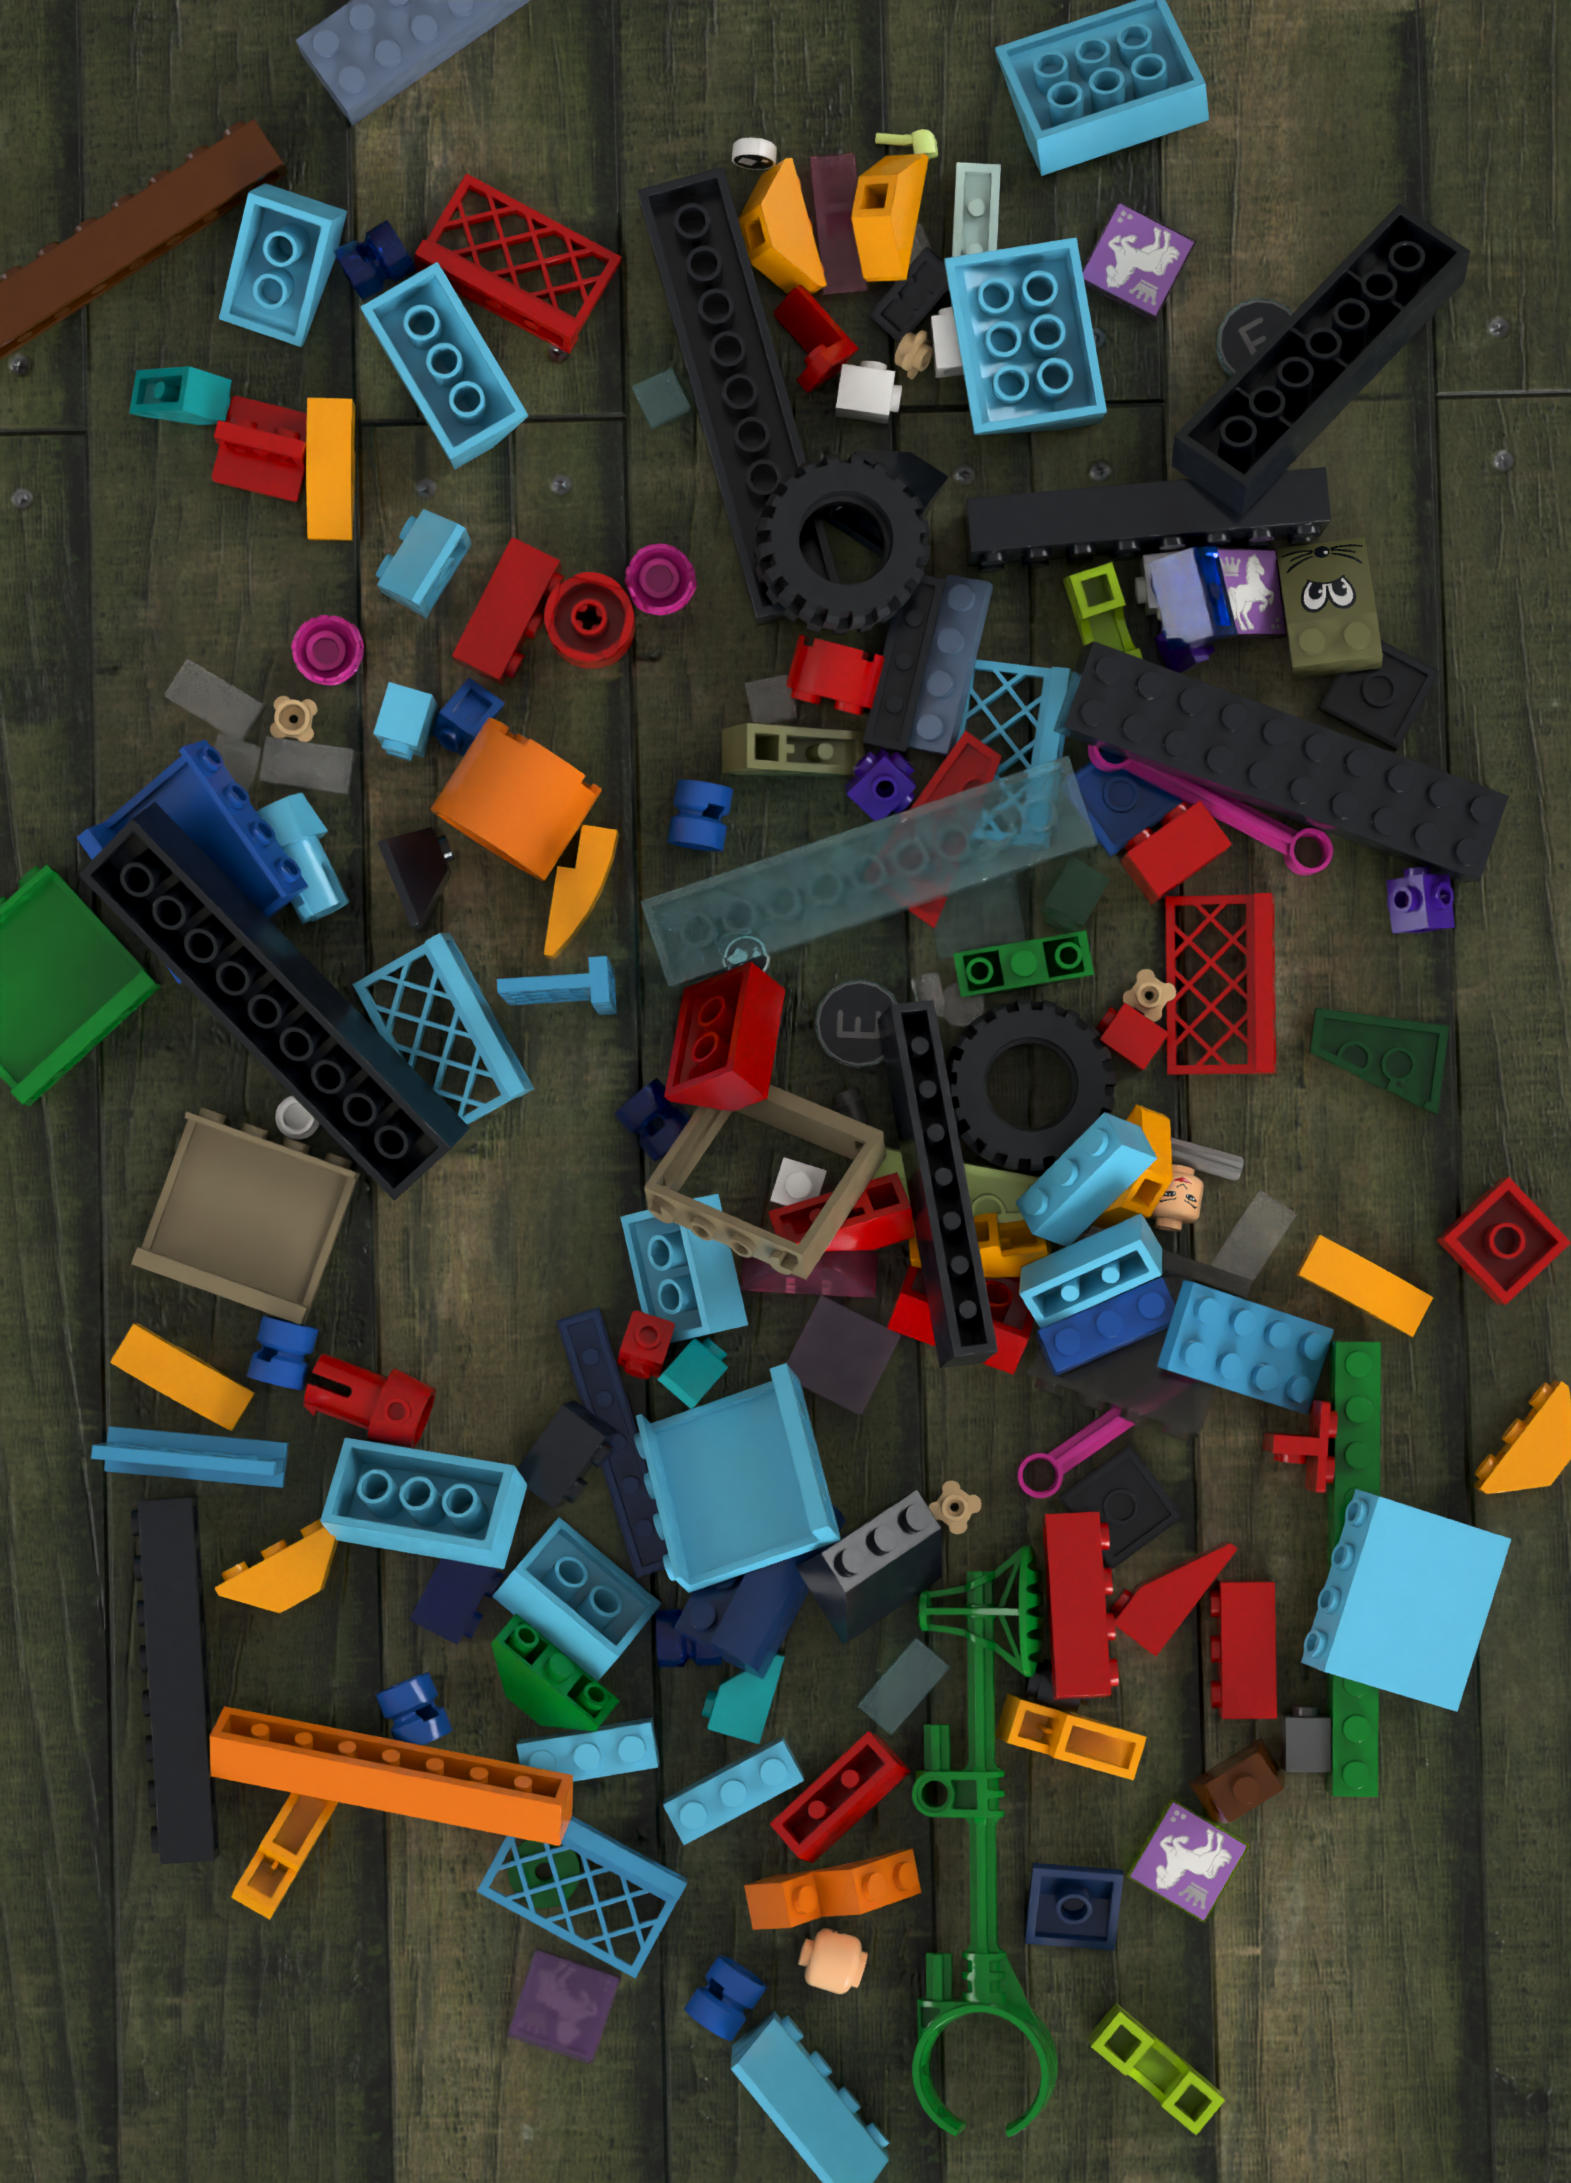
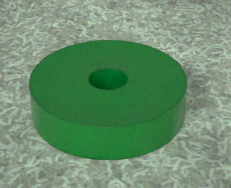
[508,1839,581,1908]

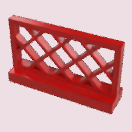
[414,173,621,354]
[1165,893,1277,1075]

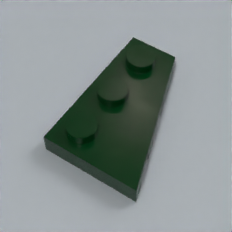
[1308,1008,1449,1115]

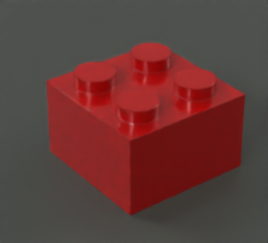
[1120,800,1232,905]
[1436,1177,1571,1305]

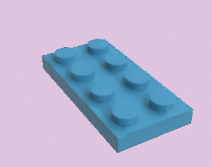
[1157,1280,1334,1415]

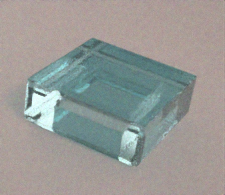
[632,368,691,429]

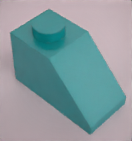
[129,366,232,425]
[657,1337,728,1409]
[701,1652,785,1744]

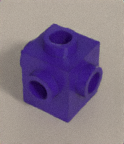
[845,748,916,825]
[1386,867,1455,934]

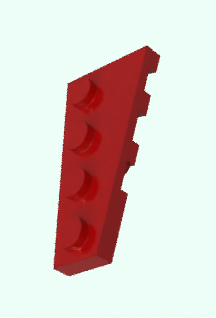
[862,731,1003,929]

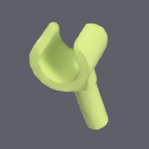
[875,129,938,160]

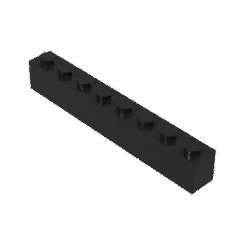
[877,1000,998,1368]
[131,1495,220,1864]

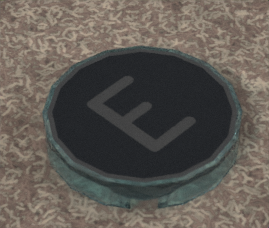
[1215,298,1293,378]
[815,979,898,1069]

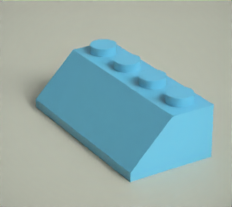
[361,262,528,470]

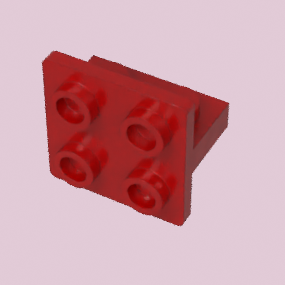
[211,396,307,502]
[1263,1399,1338,1493]

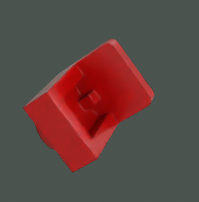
[617,1311,675,1379]

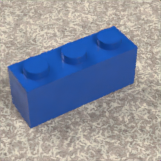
[1035,1277,1176,1377]

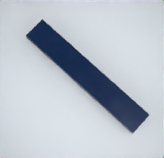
[556,1307,668,1578]

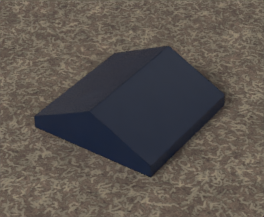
[1025,1863,1124,1950]

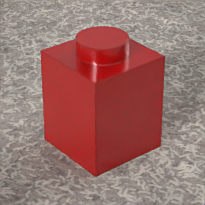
[1096,1003,1169,1072]

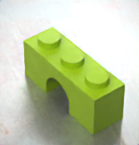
[1063,562,1143,659]
[1087,2003,1225,2135]

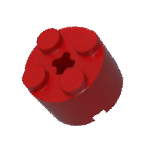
[544,572,636,669]
[786,635,885,716]

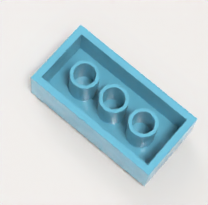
[320,1438,527,1569]

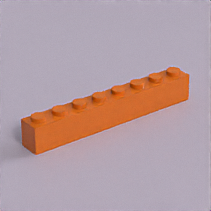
[209,1706,573,1846]

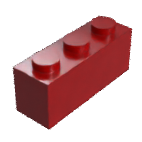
[452,537,565,686]
[1208,1579,1277,1719]
[770,1731,911,1864]

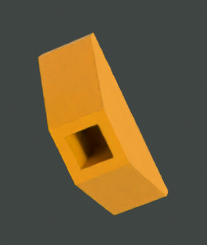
[851,153,929,282]
[738,158,827,295]
[1088,1104,1173,1232]
[1473,1380,1571,1494]
[215,1519,338,1613]

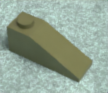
[722,723,865,777]

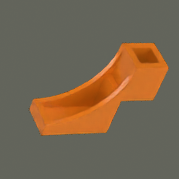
[744,1849,922,1930]

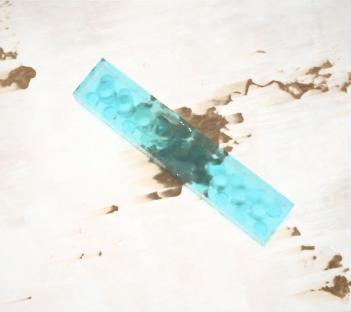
[640,756,1099,988]

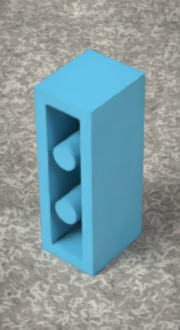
[1016,1112,1157,1247]
[1019,1213,1162,1329]
[517,1717,660,1782]
[663,1735,804,1845]

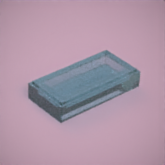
[857,1637,950,1736]

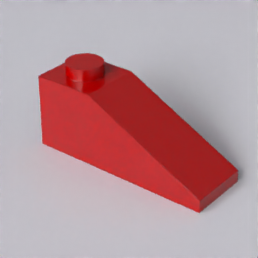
[768,1172,915,1251]
[1109,1541,1238,1657]

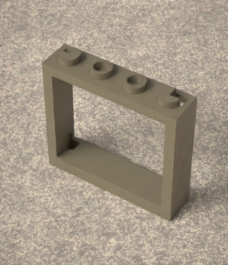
[644,1085,886,1280]

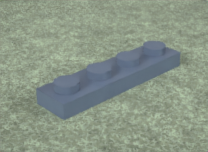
[907,574,993,756]

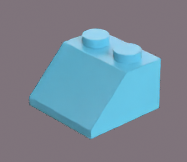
[376,509,472,619]

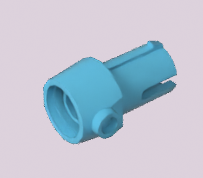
[256,793,350,925]

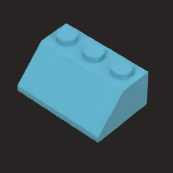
[620,1194,748,1343]
[492,1517,662,1682]

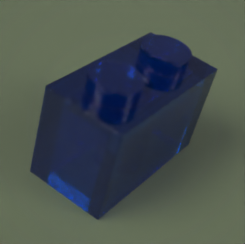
[1148,547,1238,650]
[409,1559,504,1645]

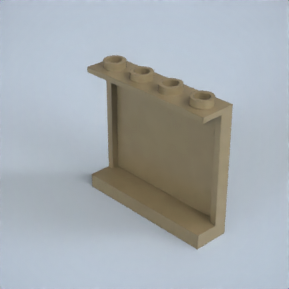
[131,1107,360,1325]

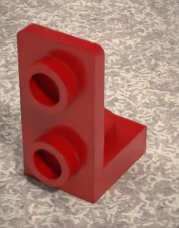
[774,285,859,393]

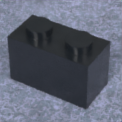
[517,1400,617,1509]

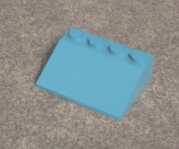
[995,0,1209,176]
[944,237,1107,435]
[731,2011,890,2183]

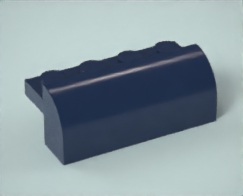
[674,1505,846,1679]

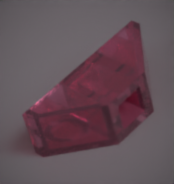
[741,1233,878,1298]

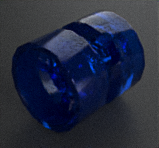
[333,219,416,301]
[614,1078,691,1163]
[656,1609,722,1668]

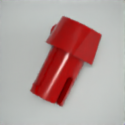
[304,1353,436,1449]

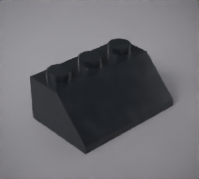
[796,1490,942,1644]

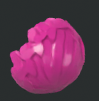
[625,543,697,615]
[291,615,364,686]

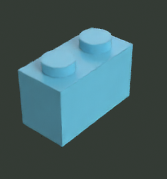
[373,682,439,761]

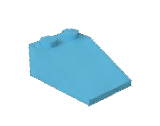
[219,183,347,347]

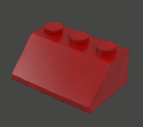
[664,962,785,1111]
[887,1261,1035,1375]

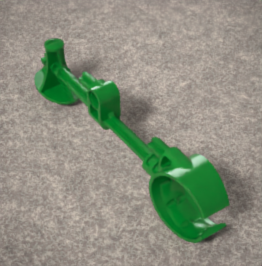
[912,1545,1058,2138]

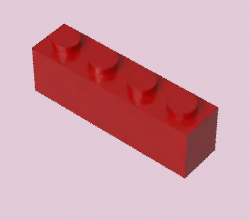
[1042,1512,1119,1700]

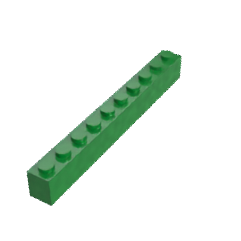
[1326,1341,1381,1797]

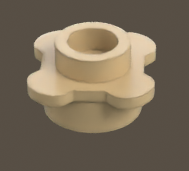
[894,330,933,379]
[270,696,318,743]
[1123,969,1176,1022]
[928,1480,981,1534]

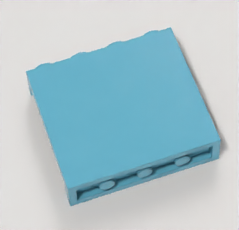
[634,1363,841,1593]
[1301,1489,1511,1712]

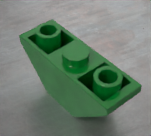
[953,930,1094,998]
[491,1614,620,1732]

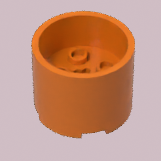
[430,717,602,882]

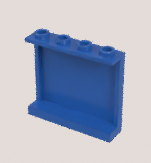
[77,740,309,984]

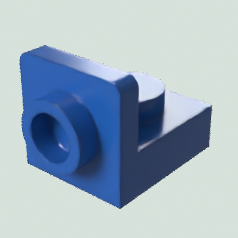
[432,677,505,757]

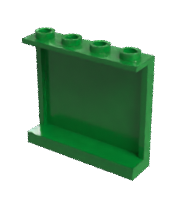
[0,864,161,1106]

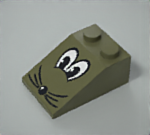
[1276,537,1383,680]

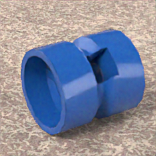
[667,779,733,852]
[247,1315,319,1391]
[375,1672,453,1745]
[684,1954,767,2041]

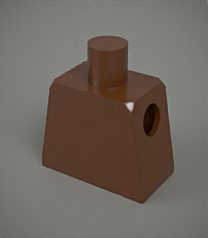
[1189,1738,1285,1824]

